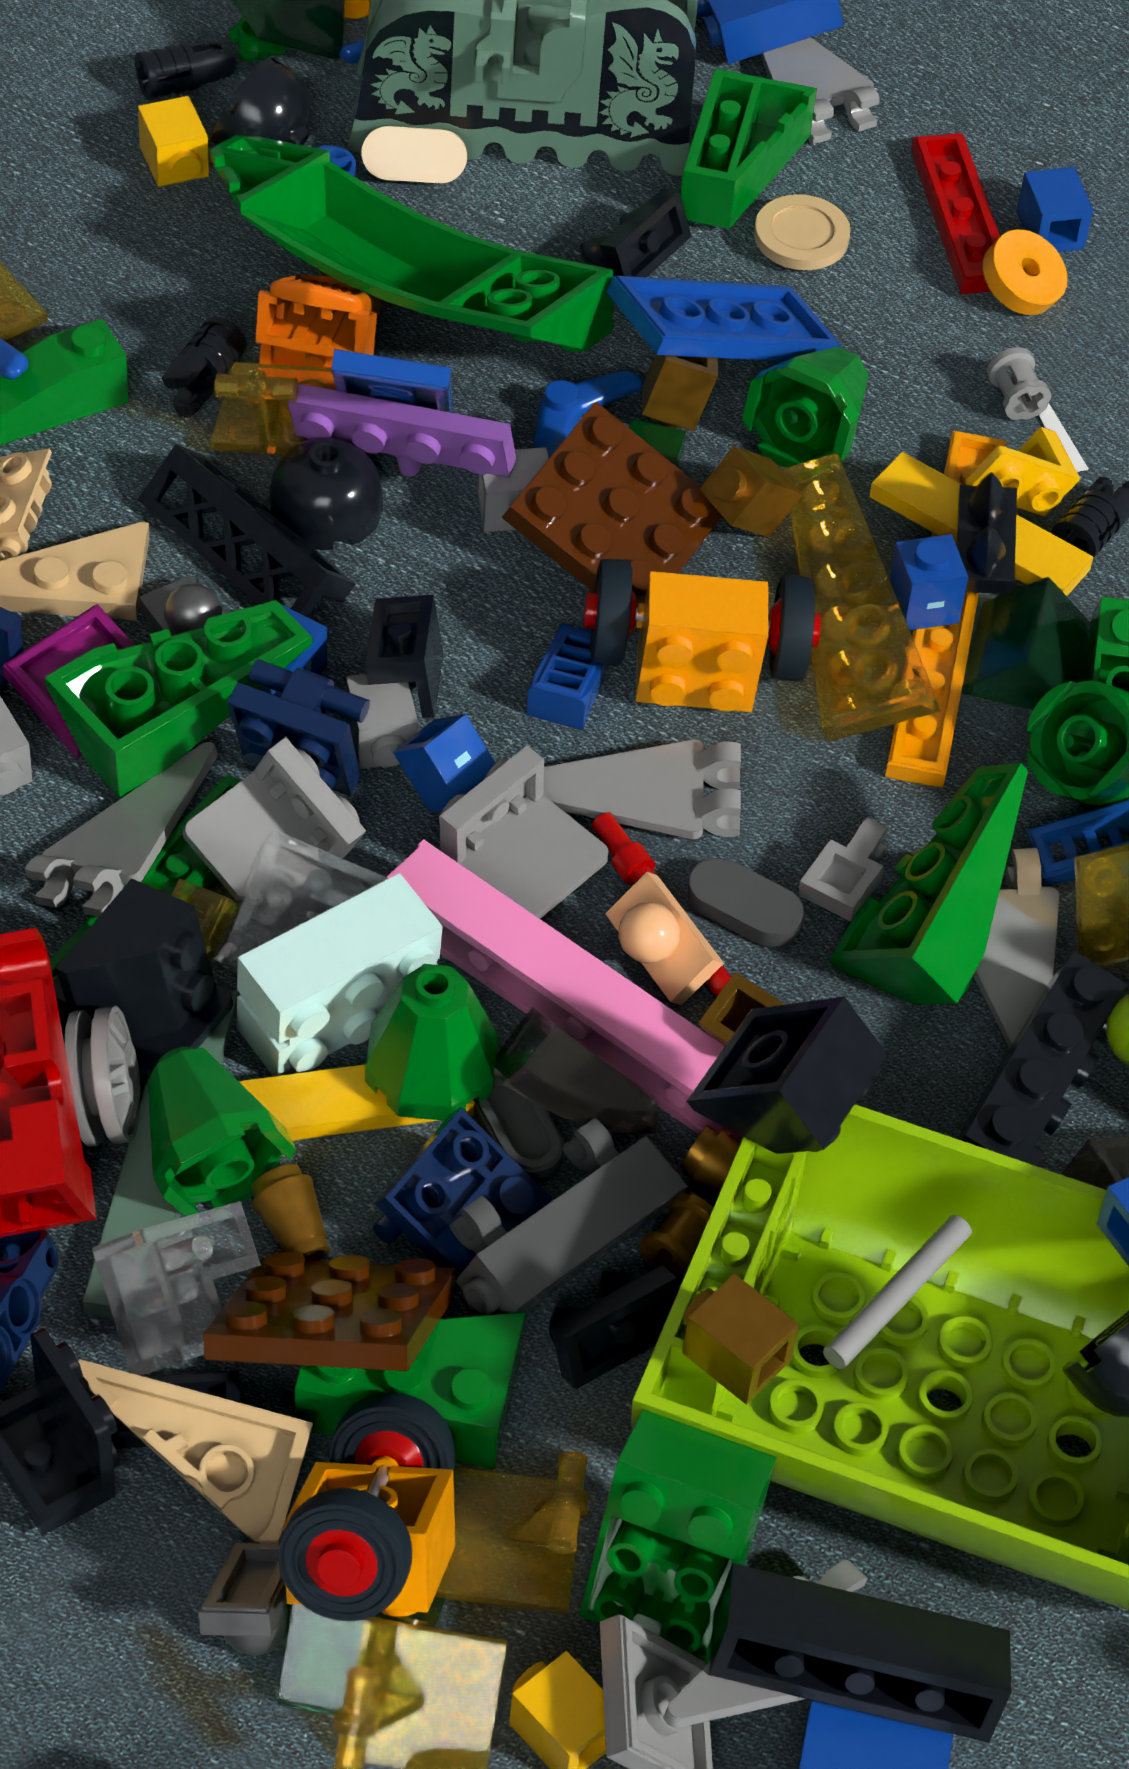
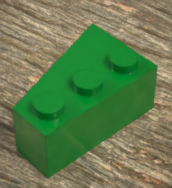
[680,68,817,229]
[295,1312,526,1470]

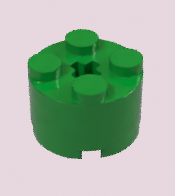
[1026,680,1129,807]

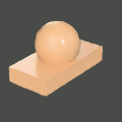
[605,872,724,1006]

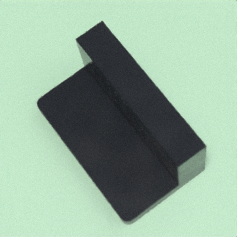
[365,594,443,718]

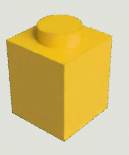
[138,96,209,187]
[509,1650,606,1769]

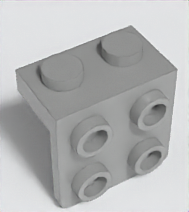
[182,737,366,921]
[439,745,608,919]

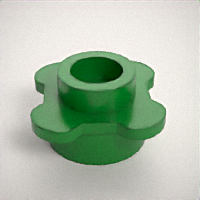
[229,13,287,62]

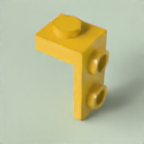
[965,426,1080,517]

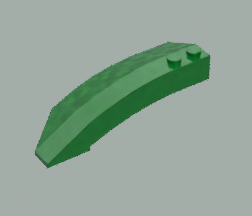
[210,135,613,353]

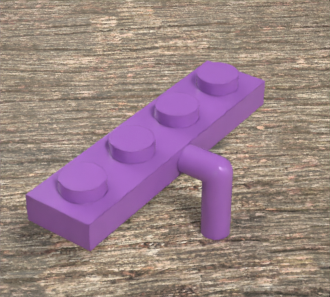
[287,383,516,477]

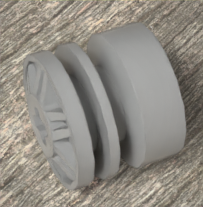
[64,1005,140,1147]

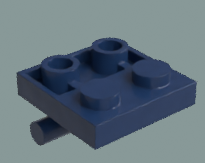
[227,659,370,796]
[373,1108,553,1291]

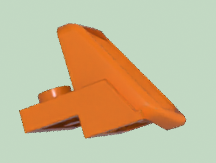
[255,274,381,391]

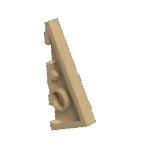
[0,522,149,621]
[79,1359,313,1544]

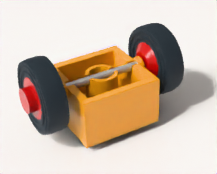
[583,558,821,712]
[279,1392,456,1621]

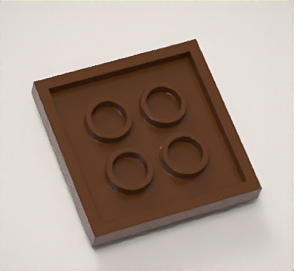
[501,401,722,626]
[203,1252,457,1371]

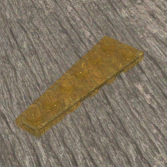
[784,453,941,742]

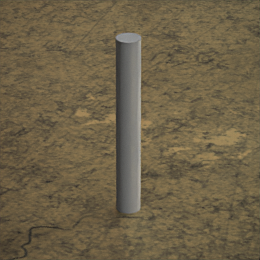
[823,1215,972,1369]

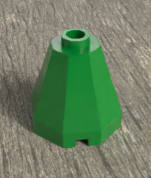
[742,346,869,476]
[365,964,499,1121]
[148,1047,296,1216]

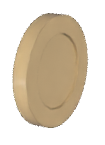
[754,194,850,270]

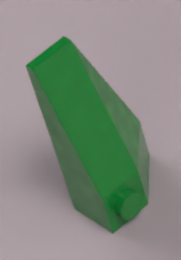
[0,319,129,445]
[44,600,312,798]
[829,763,1028,1005]

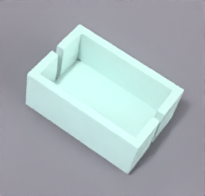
[236,873,443,1076]

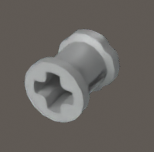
[987,347,1052,420]

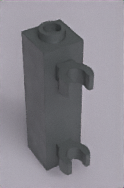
[450,1118,687,1316]

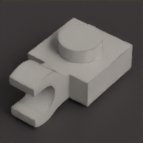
[799,817,889,922]

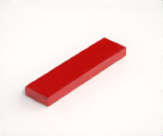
[911,133,1000,294]

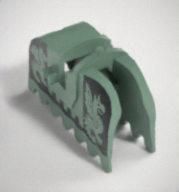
[348,0,698,176]

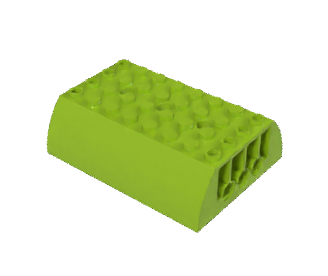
[631,1104,1129,1611]

